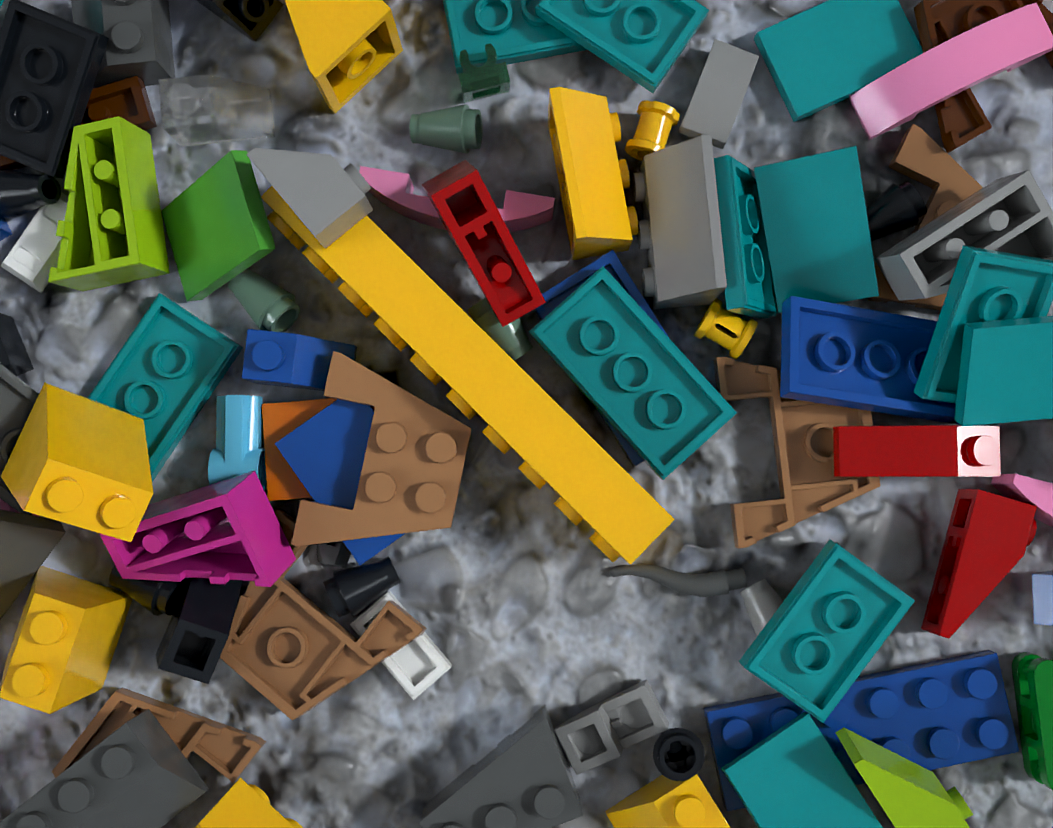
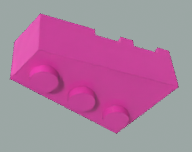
[100,471,296,587]

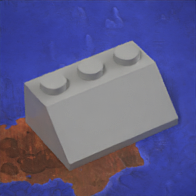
[632,135,727,310]

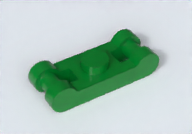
[1011,652,1053,790]

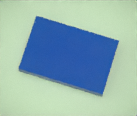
[275,399,406,566]

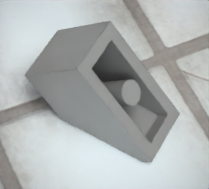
[246,148,373,249]

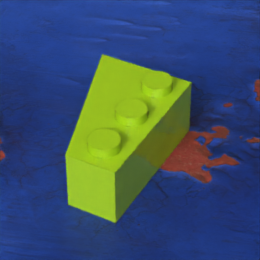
[48,116,170,292]

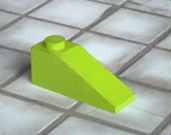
[835,728,973,828]

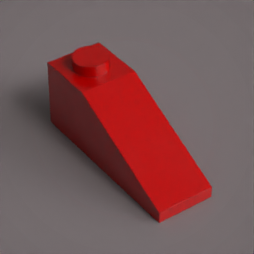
[422,159,546,327]
[833,425,1001,477]
[921,489,1037,639]

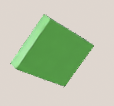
[161,150,275,301]

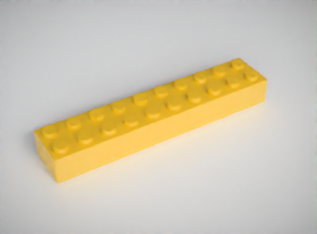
[261,186,675,565]

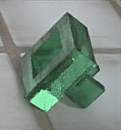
[458,43,510,103]

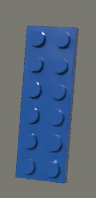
[703,650,1019,811]

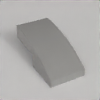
[678,39,759,149]
[554,679,669,775]

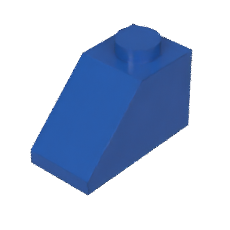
[242,329,357,391]

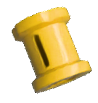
[624,100,680,161]
[693,298,758,360]

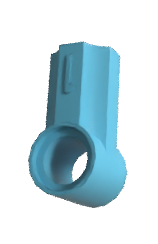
[208,395,267,491]

